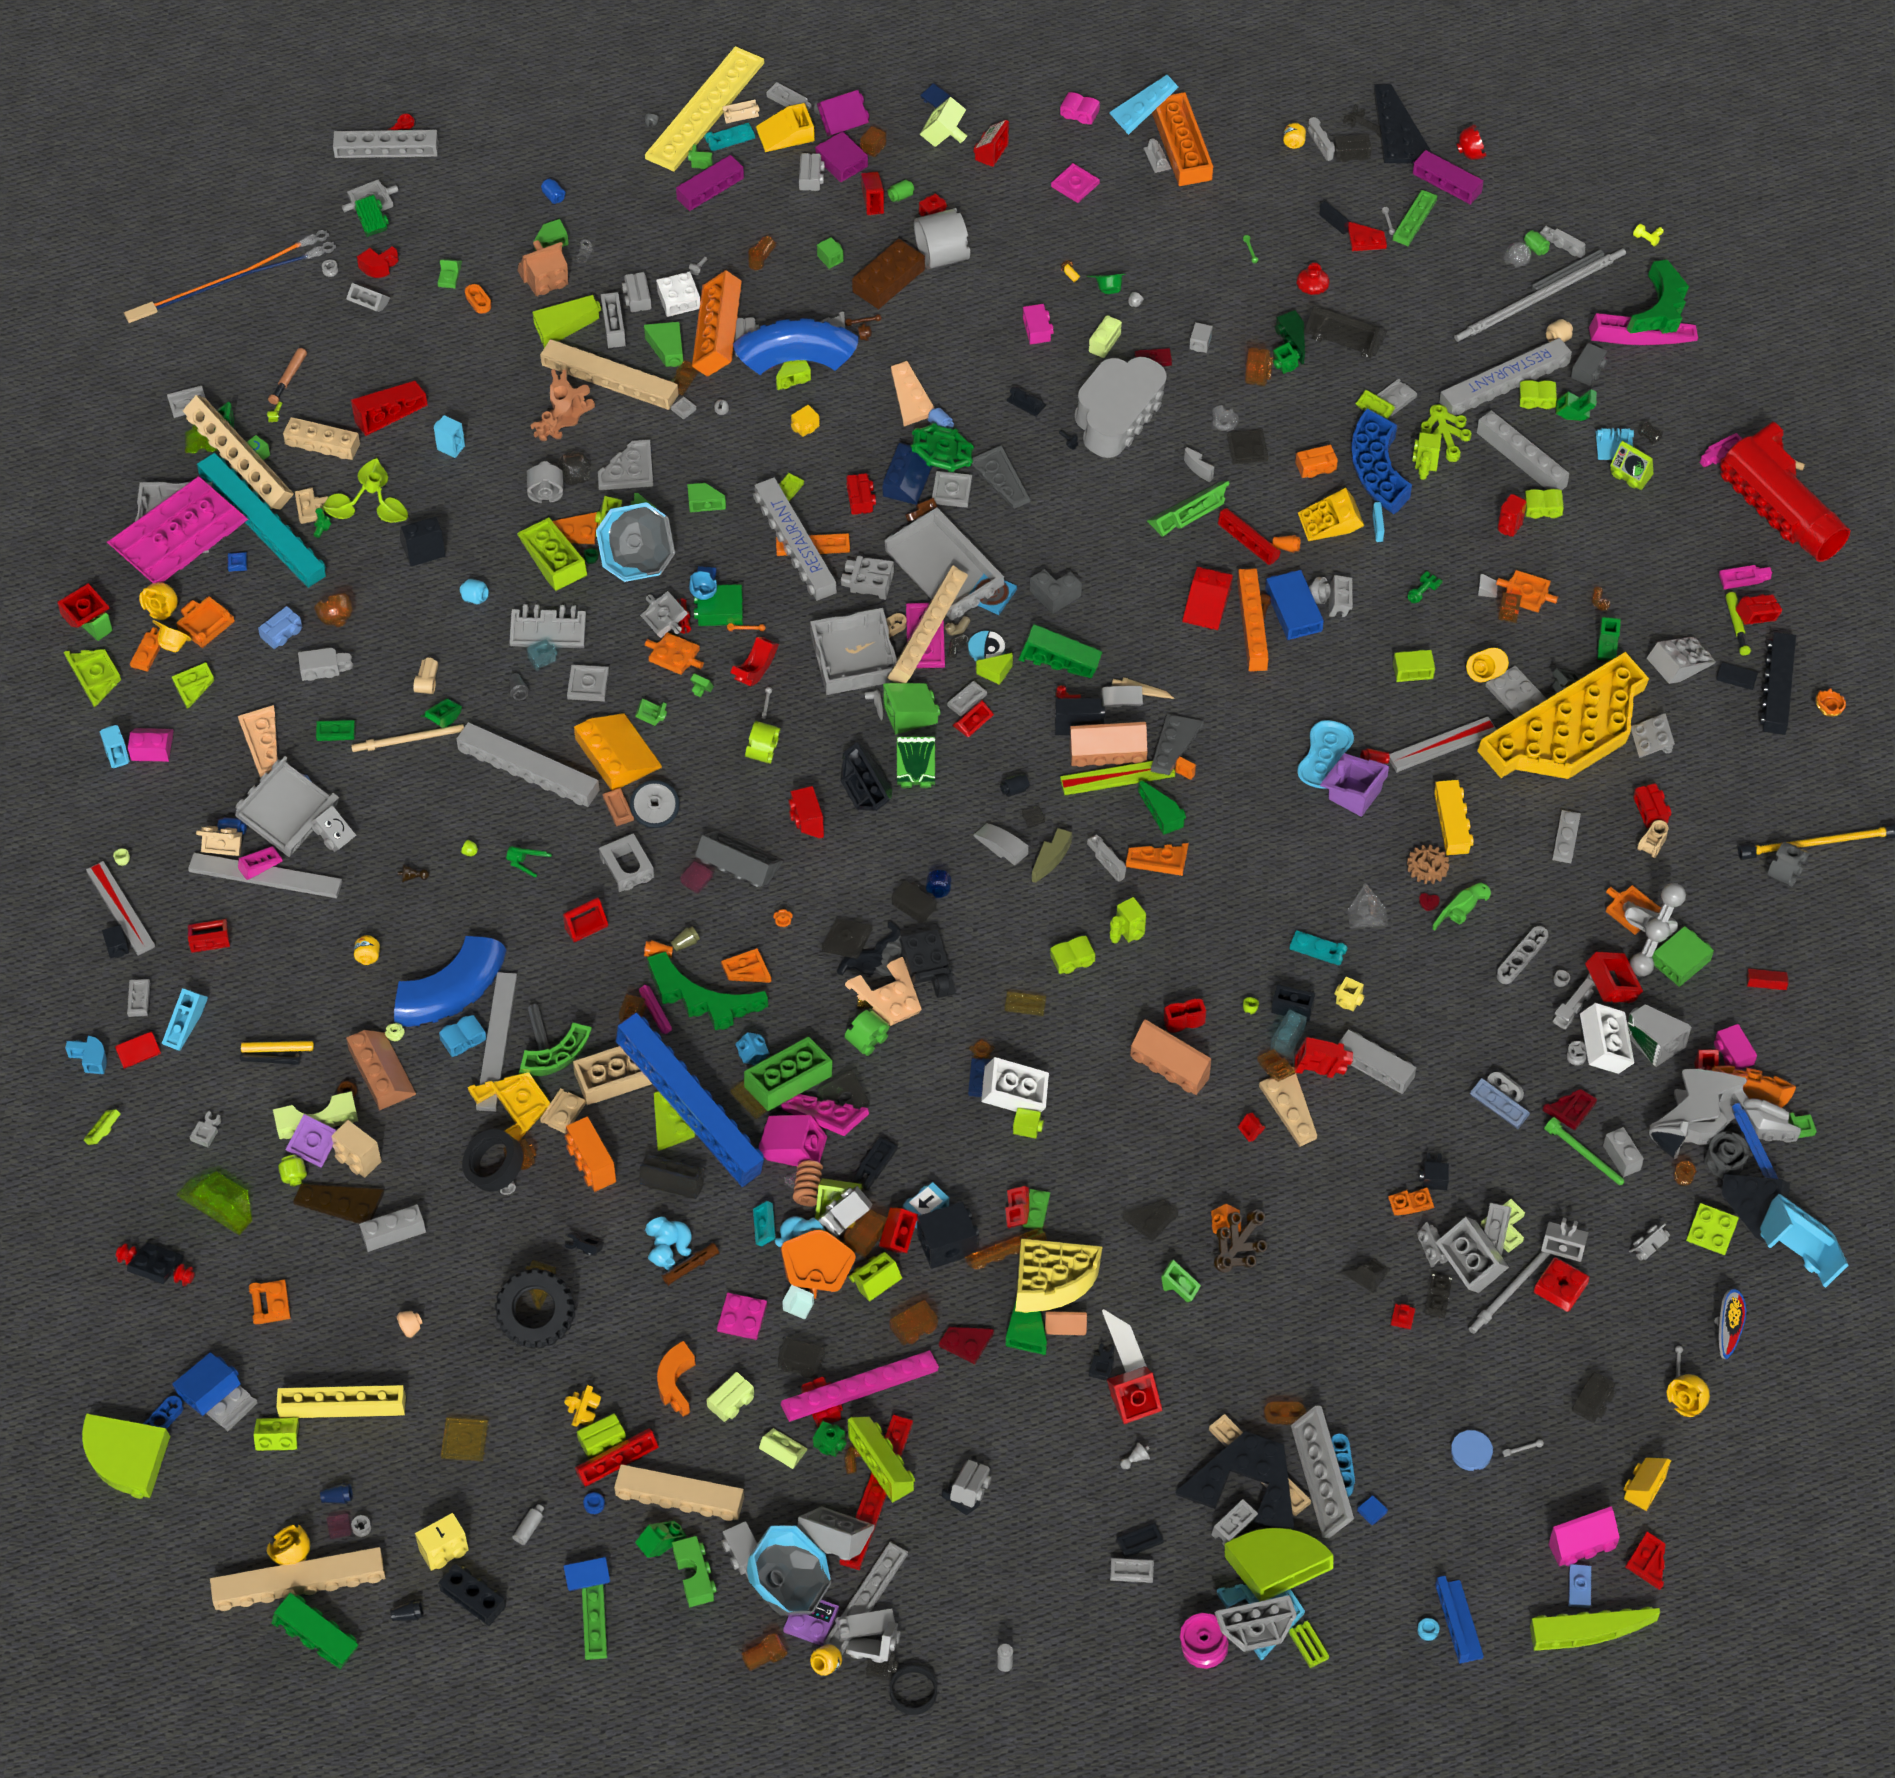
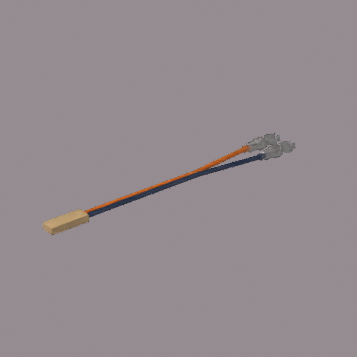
[124,230,336,323]

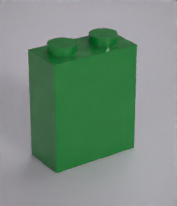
[694,585,743,626]

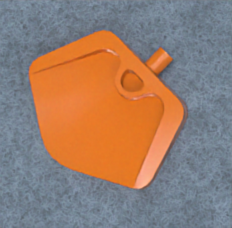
[781,1230,856,1299]

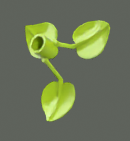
[322,458,408,523]

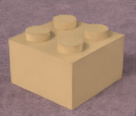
[331,1120,381,1178]

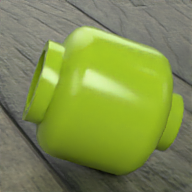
[278,1155,307,1186]

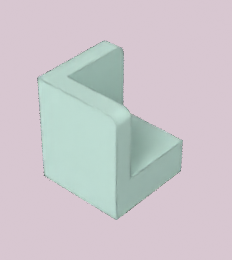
[783,1285,814,1319]

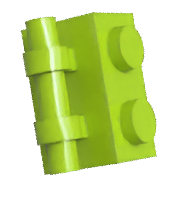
[1412,432,1442,480]
[1110,897,1146,943]
[848,1252,902,1301]

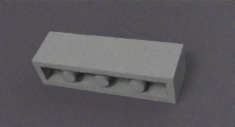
[1339,1029,1416,1094]

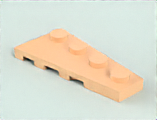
[238,705,278,778]

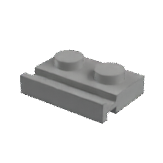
[1376,379,1417,416]
[167,386,206,418]
[206,1386,257,1432]

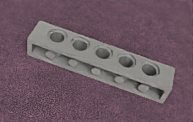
[333,130,439,158]

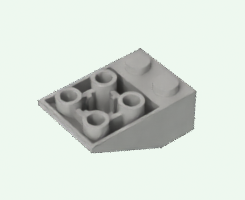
[1647,637,1716,684]

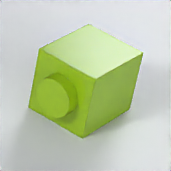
[1013,1108,1044,1138]

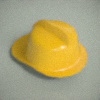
[152,620,192,652]
[1466,648,1509,682]

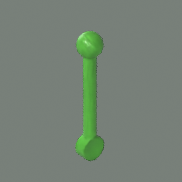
[1243,235,1258,263]

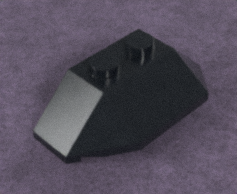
[841,742,893,811]

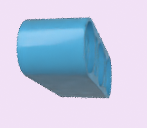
[1331,1434,1355,1497]

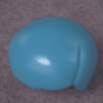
[689,571,717,600]

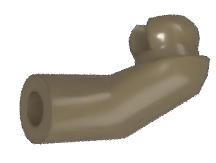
[945,616,971,636]

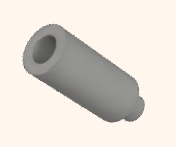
[512,1504,544,1545]
[997,1644,1013,1672]

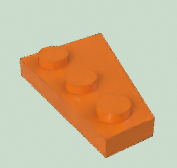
[1126,843,1189,876]

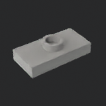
[948,681,987,717]
[127,979,150,1017]
[1110,1558,1154,1583]

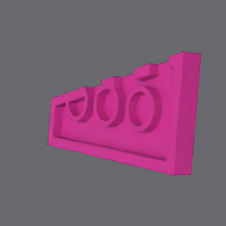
[781,1094,869,1136]

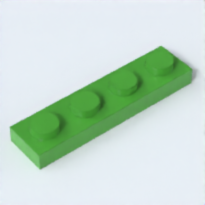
[1393,190,1438,246]
[582,1584,607,1660]

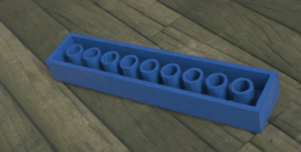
[616,1013,764,1187]

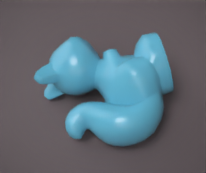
[775,1216,826,1247]
[645,1217,692,1271]

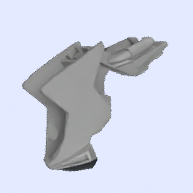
[1649,1069,1801,1159]

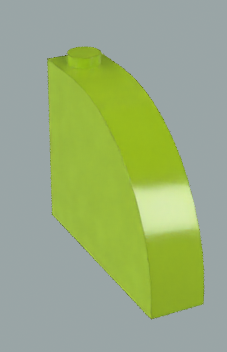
[82,1414,170,1499]
[1225,1528,1333,1602]

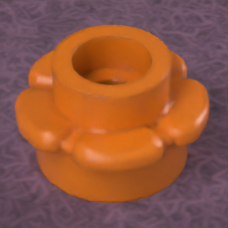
[773,909,793,927]

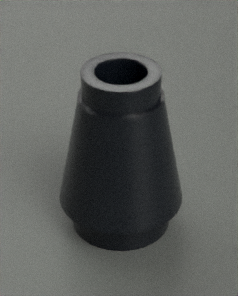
[390,1599,423,1621]

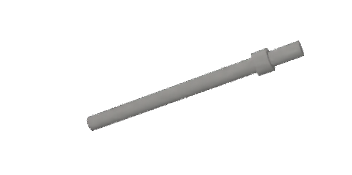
[1469,1251,1550,1334]

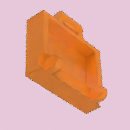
[177,597,235,648]

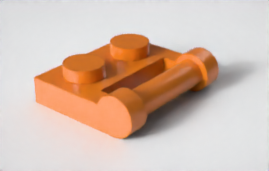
[249,1280,291,1324]

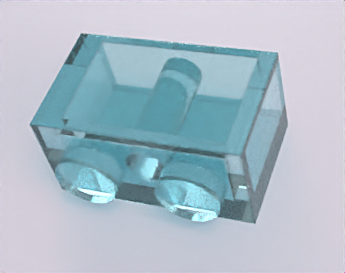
[1270,1009,1307,1059]

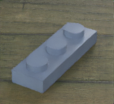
[1470,1078,1530,1129]

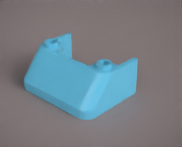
[1760,1194,1849,1287]

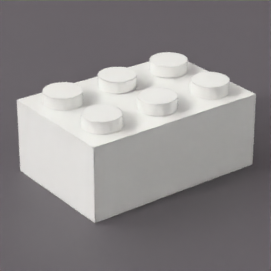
[1580,1003,1634,1074]
[981,1057,1049,1112]

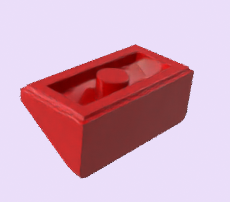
[953,700,994,737]
[1747,969,1788,990]
[115,1032,161,1069]

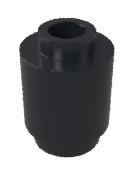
[1000,774,1030,797]

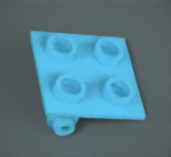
[1596,428,1634,460]

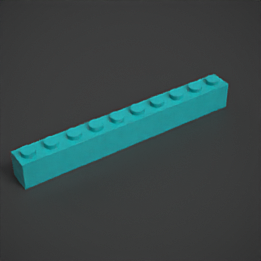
[197,453,326,588]

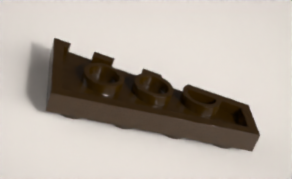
[293,1184,384,1224]

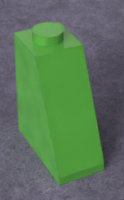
[644,322,683,367]

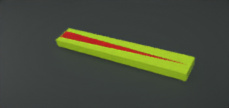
[1060,761,1175,795]

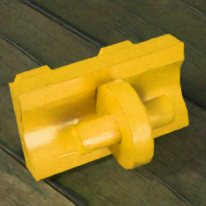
[564,1385,601,1427]

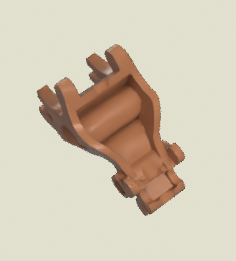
[531,369,595,441]

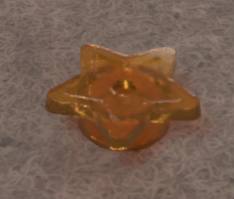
[969,1039,995,1059]

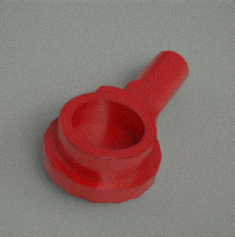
[386,114,415,131]

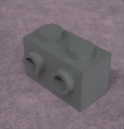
[1571,343,1608,386]

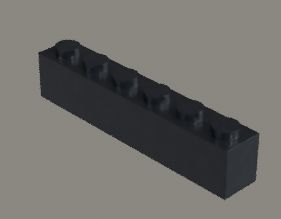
[1760,632,1796,735]

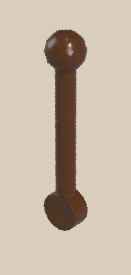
[845,314,882,326]

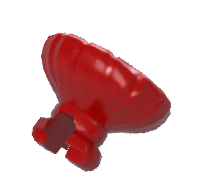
[1297,263,1330,295]

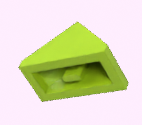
[976,653,1013,685]

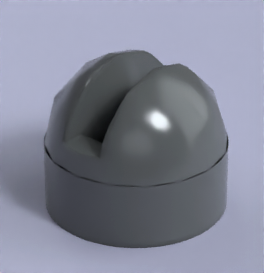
[645,114,659,127]

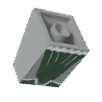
[1627,1004,1691,1067]

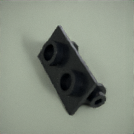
[1007,387,1046,417]

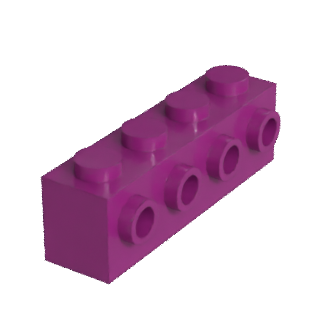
[1413,150,1484,205]
[676,155,744,211]

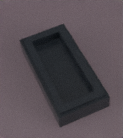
[1319,201,1349,235]
[1717,662,1758,690]
[1116,1523,1164,1558]

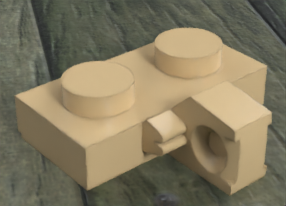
[295,488,328,524]

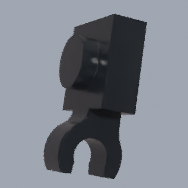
[565,1232,604,1255]

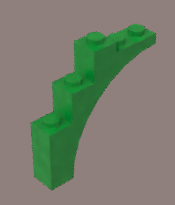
[1627,260,1689,334]
[647,952,768,1031]

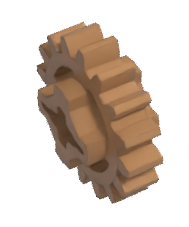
[1407,845,1449,884]

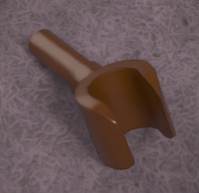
[1261,593,1271,619]

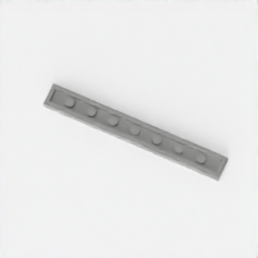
[188,853,342,898]
[476,972,517,1112]

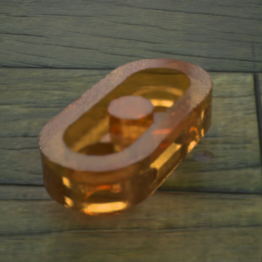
[1264,1402,1306,1424]

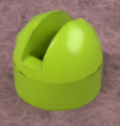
[461,840,478,857]
[1243,997,1259,1014]

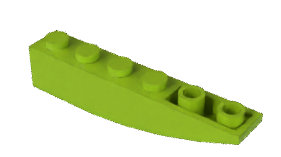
[1530,1607,1660,1651]

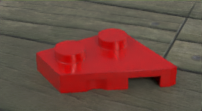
[1348,222,1387,251]
[1625,1532,1665,1590]

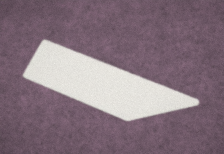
[1102,1309,1146,1372]

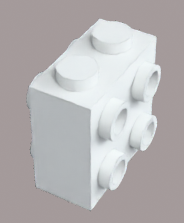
[656,272,700,317]

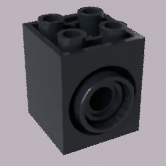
[917,1202,979,1269]

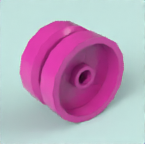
[1180,1613,1229,1669]

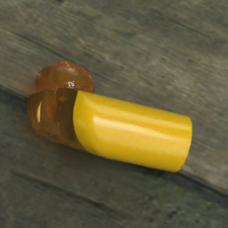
[1061,260,1080,282]

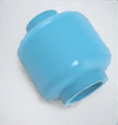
[460,579,489,605]

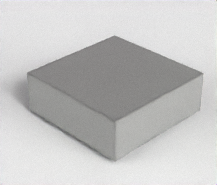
[671,397,696,420]

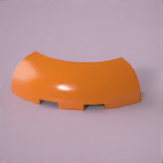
[1712,1066,1796,1108]

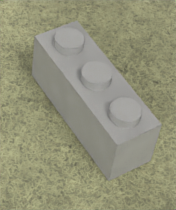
[601,292,626,348]
[359,1205,426,1252]

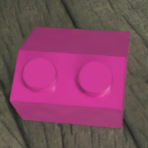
[128,728,173,762]

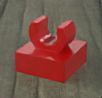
[1238,1113,1266,1142]
[1391,1304,1415,1329]

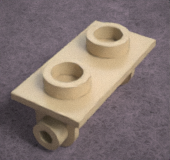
[722,100,759,123]

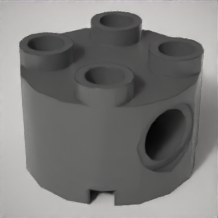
[1768,842,1809,887]
[1704,1132,1749,1180]

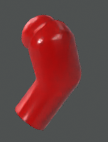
[1055,685,1081,698]

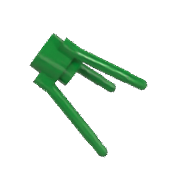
[506,846,552,878]

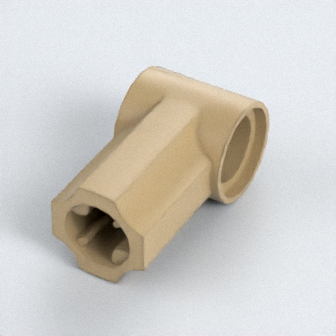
[414,658,438,694]

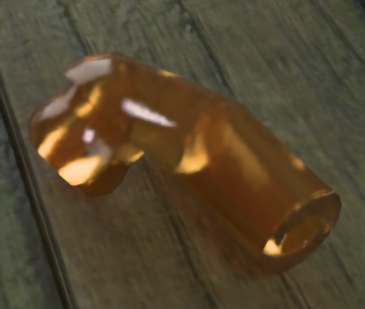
[844,1446,860,1474]

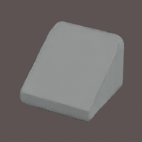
[1478,574,1497,598]

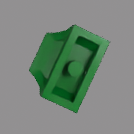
[421,699,462,729]

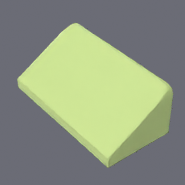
[759,1428,807,1469]

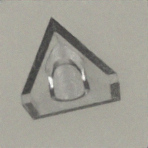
[1347,883,1388,928]

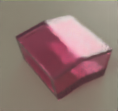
[680,861,713,894]

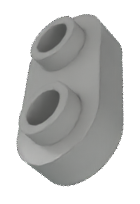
[1487,1072,1524,1103]

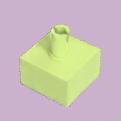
[920,97,967,147]

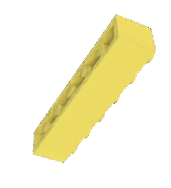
[277,1385,406,1418]

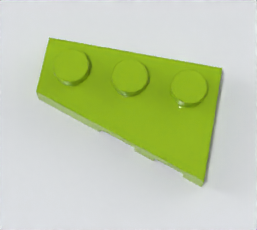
[654,1091,695,1151]

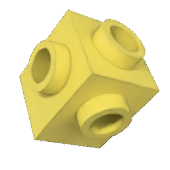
[1335,977,1365,1012]

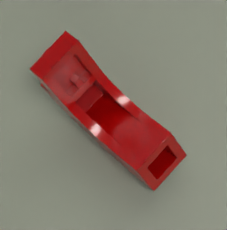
[730,637,779,686]

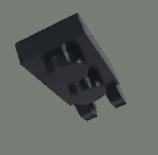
[853,1137,898,1190]

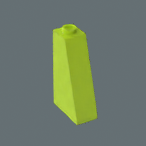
[532,295,601,348]

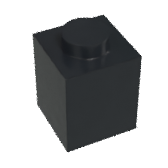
[102,925,129,959]

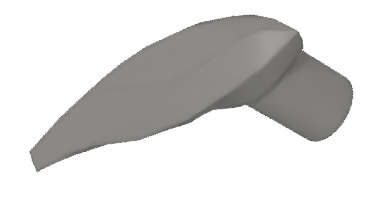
[865,689,883,720]

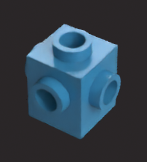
[735,1032,770,1065]

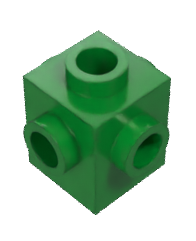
[1273,342,1300,374]
[813,1421,847,1457]

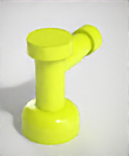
[1633,224,1664,247]

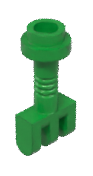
[1408,571,1443,603]

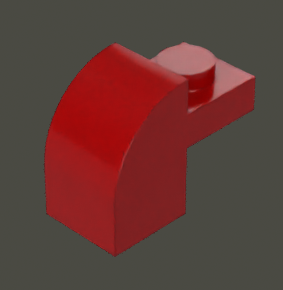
[357,246,399,278]

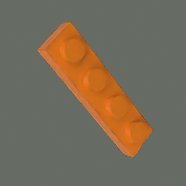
[776,534,850,556]

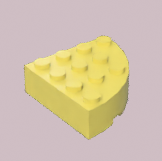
[1015,1239,1102,1313]

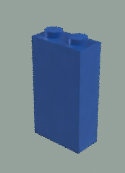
[1265,570,1324,640]

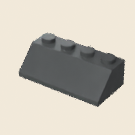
[695,831,783,887]

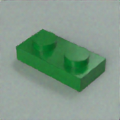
[316,720,355,741]

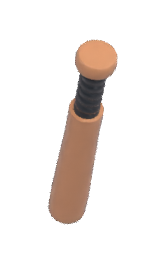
[268,348,307,405]

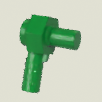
[313,508,331,538]

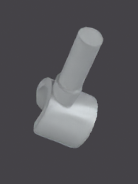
[689,257,707,275]

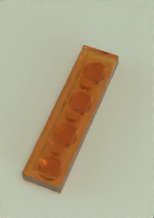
[965,1228,1047,1269]

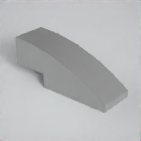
[974,823,1028,865]

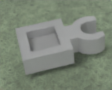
[190,1111,221,1148]

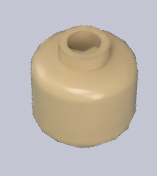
[1546,319,1573,342]

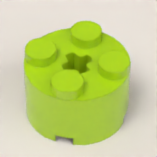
[745,721,781,764]

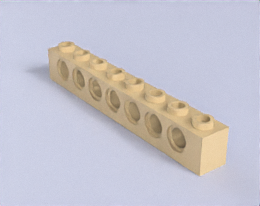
[183,395,294,510]

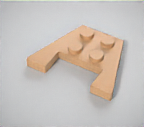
[845,957,922,1026]

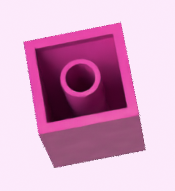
[759,1115,827,1166]

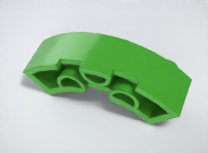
[518,1023,592,1077]

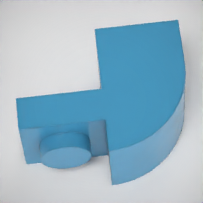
[65,1036,107,1074]

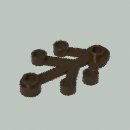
[1214,1210,1267,1273]

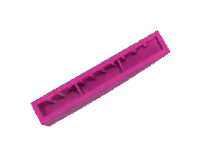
[1589,313,1698,345]

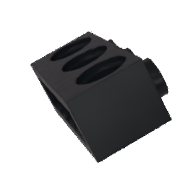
[438,1564,506,1626]

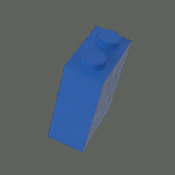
[172,1352,241,1416]

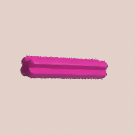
[639,985,672,1034]

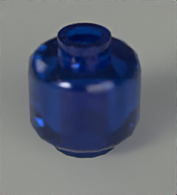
[926,870,952,898]

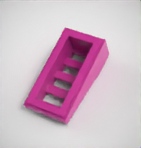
[238,846,282,880]

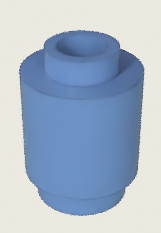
[928,408,954,429]

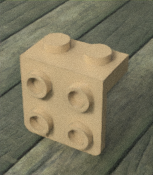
[196,826,242,856]

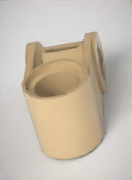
[1637,820,1668,858]

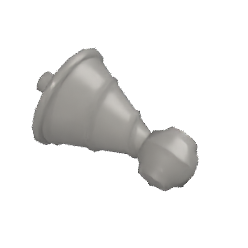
[1120,1442,1150,1469]

